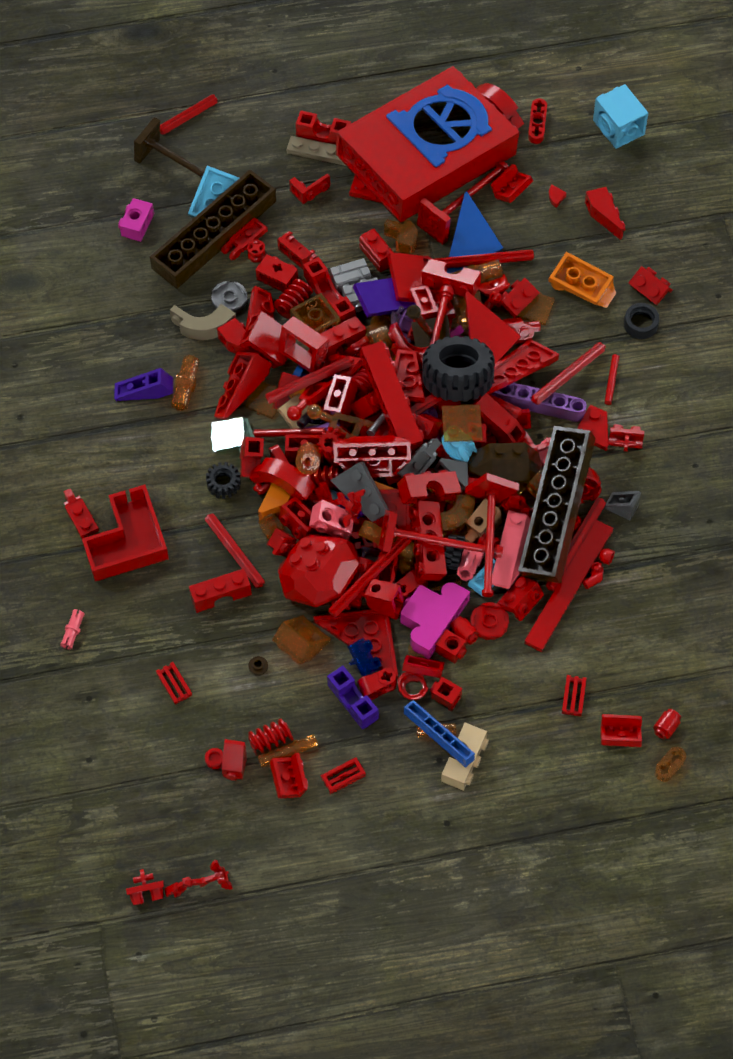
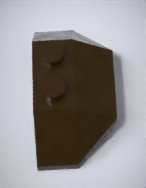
[468,442,542,483]

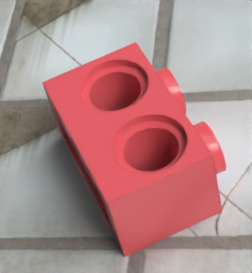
[309,500,354,539]

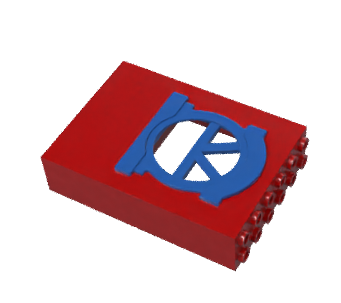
[336,66,519,222]

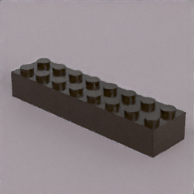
[150,170,277,289]
[518,426,596,583]

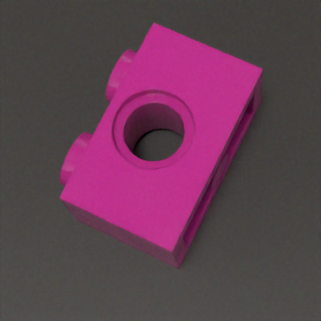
[118,198,154,242]

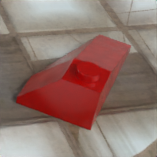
[214,352,272,419]

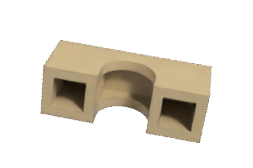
[441,723,489,791]

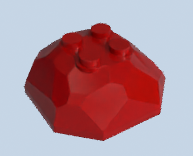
[278,534,361,607]

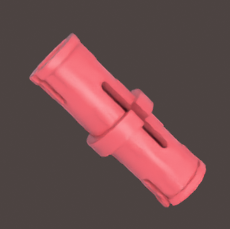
[60,609,85,650]

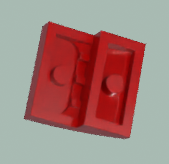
[410,285,455,319]

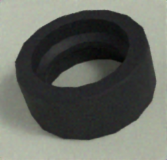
[624,303,659,339]

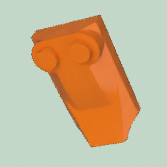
[548,252,616,308]

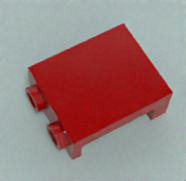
[239,311,287,369]

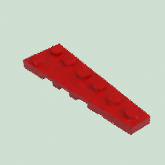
[475,339,559,401]

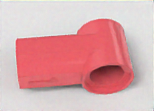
[457,549,484,581]

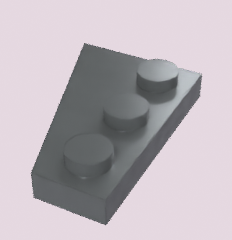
[330,461,389,522]

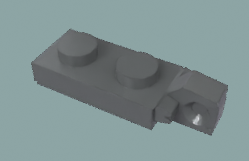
[397,438,442,478]

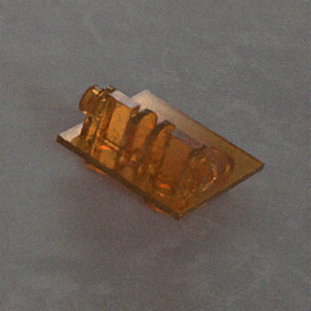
[442,405,482,442]

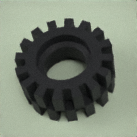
[206,462,241,499]
[445,534,465,570]

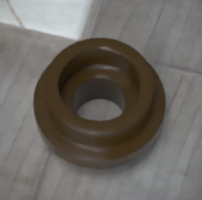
[248,656,268,676]

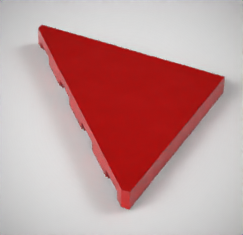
[464,291,521,363]
[313,609,398,678]

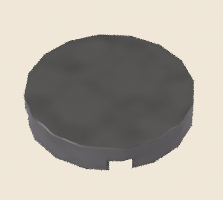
[211,281,248,313]

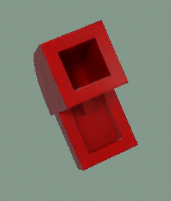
[240,437,264,478]

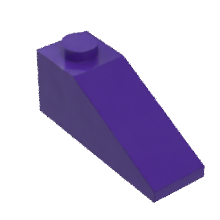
[114,368,173,401]

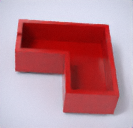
[82,484,169,582]

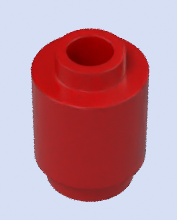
[450,616,479,645]
[653,709,681,739]

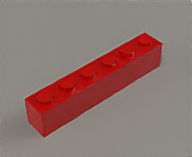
[360,341,424,451]

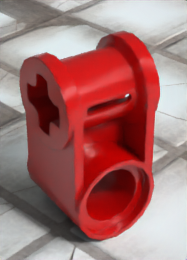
[395,569,428,602]
[357,668,397,700]

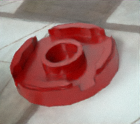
[470,602,509,640]

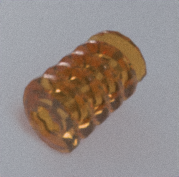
[296,443,321,474]

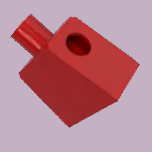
[359,579,404,620]

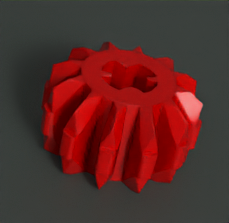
[316,427,347,459]

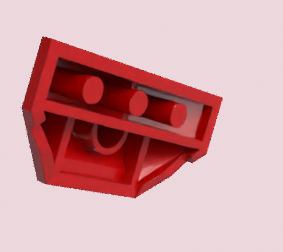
[333,435,411,477]

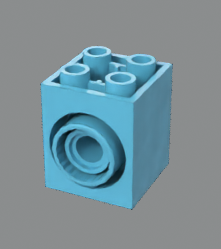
[593,84,648,149]

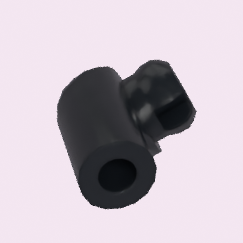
[297,411,324,428]

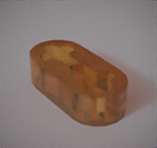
[655,747,686,782]

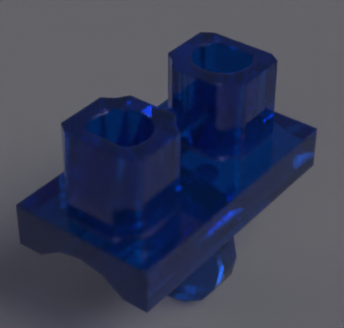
[347,638,382,677]

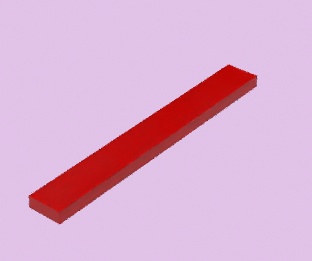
[524,520,613,652]

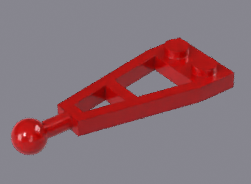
[287,354,363,421]

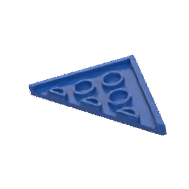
[447,192,503,274]

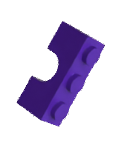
[327,666,379,730]

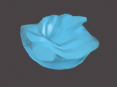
[442,428,477,462]

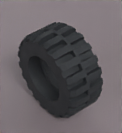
[422,336,495,402]

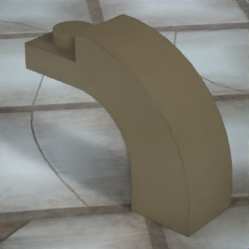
[170,304,236,340]

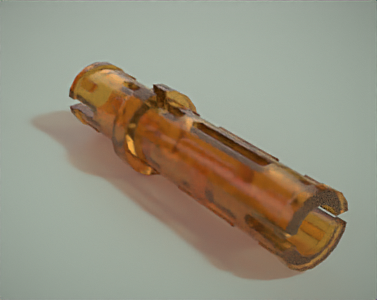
[258,734,318,768]

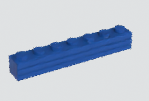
[404,700,475,768]

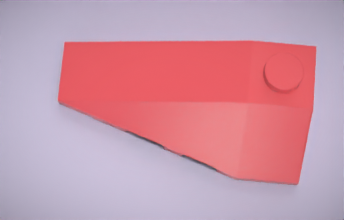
[492,510,531,589]

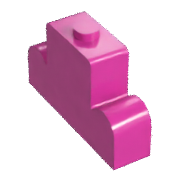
[400,583,470,659]

